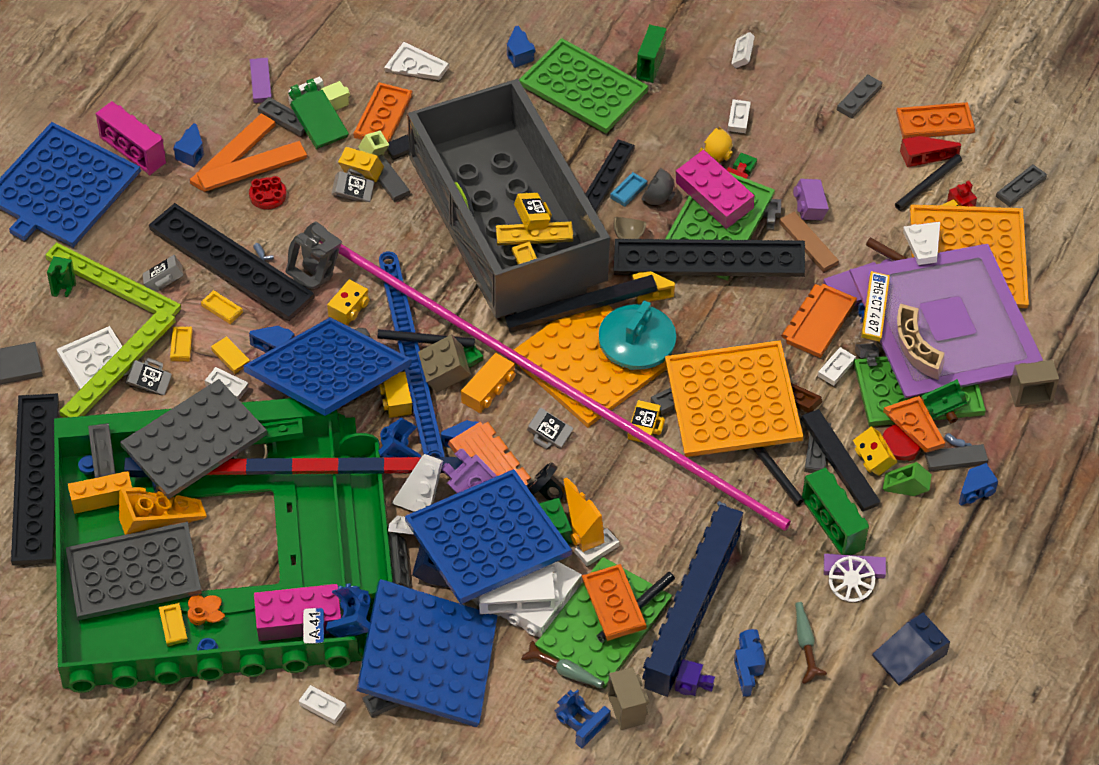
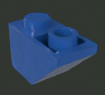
[507,26,536,68]
[173,123,204,167]
[959,463,998,506]

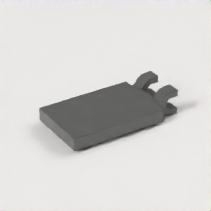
[0,342,43,385]

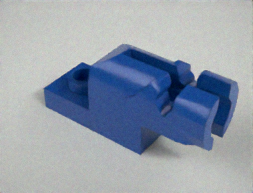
[734,629,766,697]

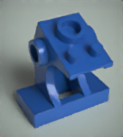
[379,418,421,457]
[326,584,371,638]
[554,689,611,748]

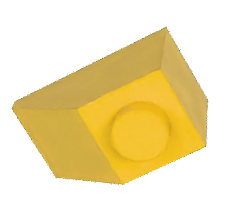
[632,271,675,304]

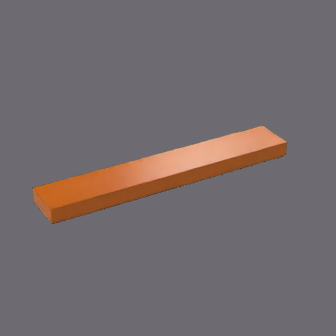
[190,113,276,192]
[197,141,307,192]

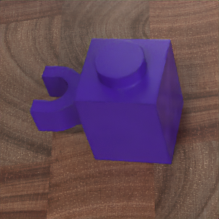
[675,659,715,696]

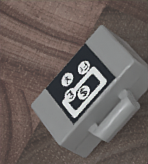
[332,168,374,202]
[143,255,183,292]
[126,358,172,395]
[527,408,573,449]

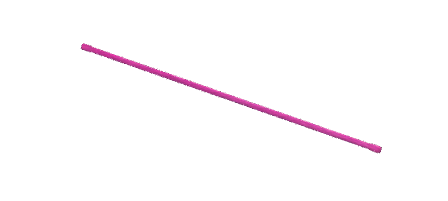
[319,240,791,531]

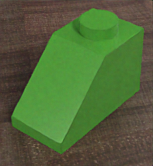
[883,462,932,496]

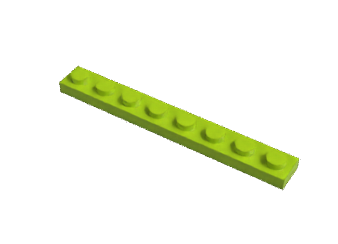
[45,242,181,317]
[59,309,176,418]

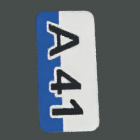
[304,608,324,643]

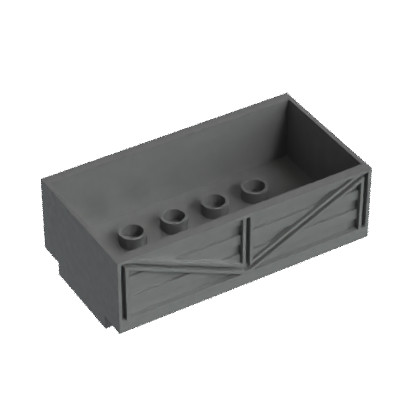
[407,79,610,318]

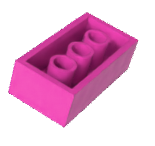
[95,101,166,175]
[676,149,754,229]
[254,584,341,641]

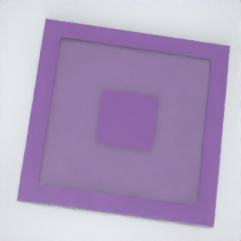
[849,244,1043,398]

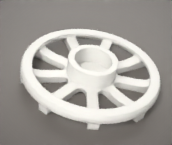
[829,556,875,602]

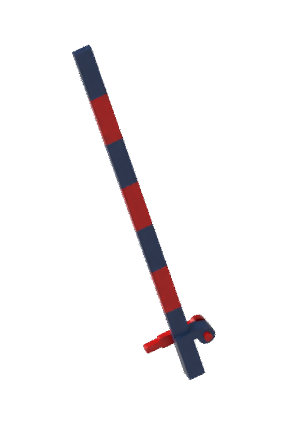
[124,457,472,493]

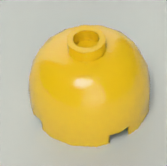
[699,127,733,163]

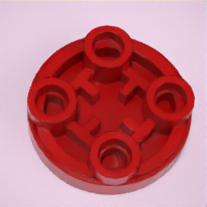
[249,176,287,210]
[882,425,921,461]

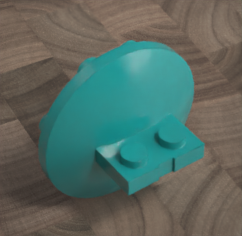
[599,300,676,370]

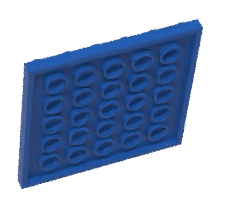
[0,122,141,248]
[244,317,412,416]
[405,469,572,604]
[356,579,498,727]

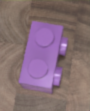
[793,179,829,220]

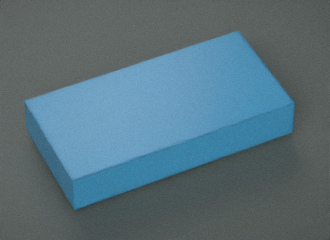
[610,172,648,207]

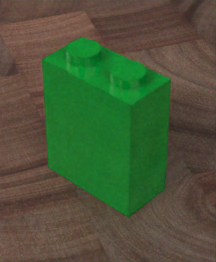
[636,24,667,83]

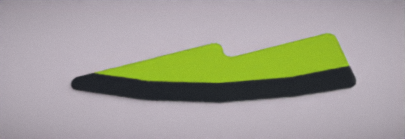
[455,180,474,218]

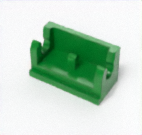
[47,256,77,297]
[921,379,968,420]

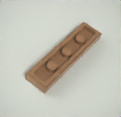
[779,211,839,272]

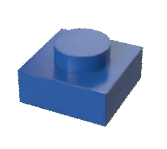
[9,217,37,241]

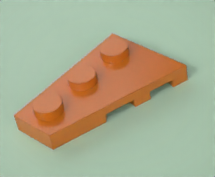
[883,396,945,453]

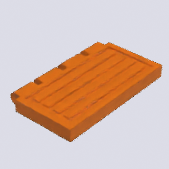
[781,284,857,358]
[448,421,531,486]

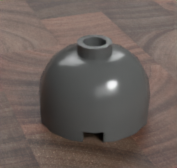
[641,168,676,206]

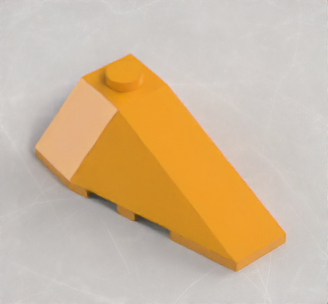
[563,477,605,552]
[119,487,207,535]

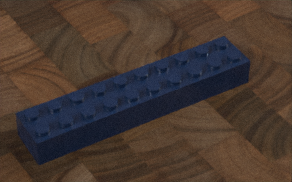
[642,504,744,697]

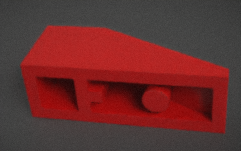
[900,136,961,167]

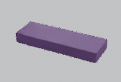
[250,58,271,103]
[824,554,886,578]

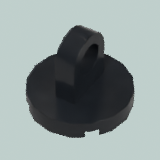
[527,462,565,500]

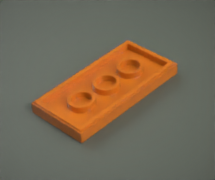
[353,82,413,142]
[896,102,975,139]
[582,564,647,641]

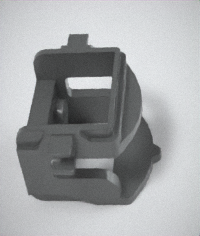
[285,221,342,289]

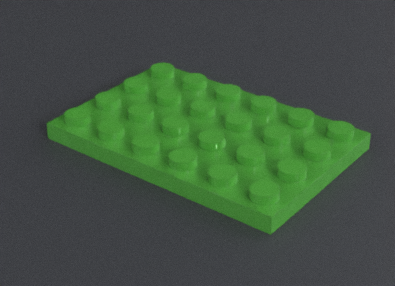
[519,38,649,133]
[665,172,775,281]
[854,356,986,427]
[535,557,672,689]

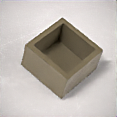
[418,334,471,393]
[1009,360,1059,407]
[608,667,649,730]

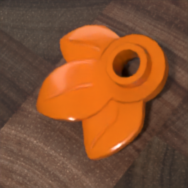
[188,595,225,625]

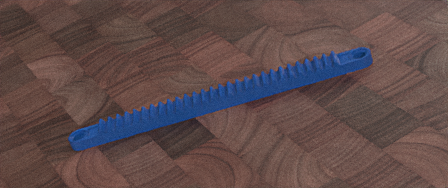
[379,251,445,457]

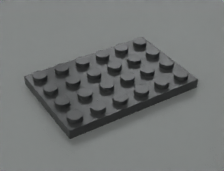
[120,379,267,499]
[66,522,202,621]

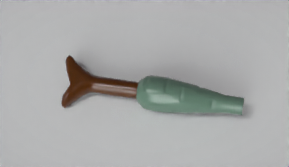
[795,602,827,684]
[521,641,604,689]

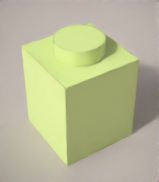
[321,81,350,110]
[358,130,389,156]

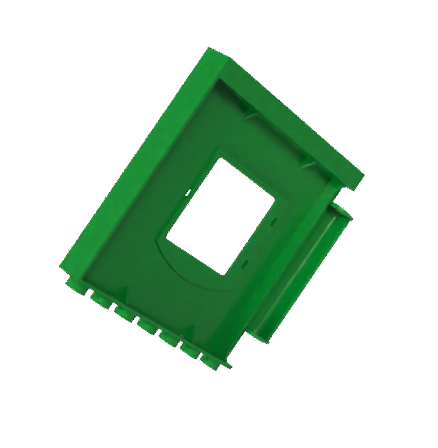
[54,398,394,693]

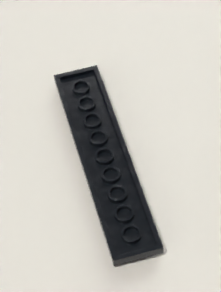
[149,203,315,321]
[614,239,805,277]
[11,393,59,566]

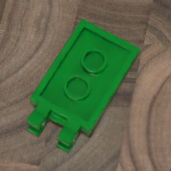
[288,78,349,149]

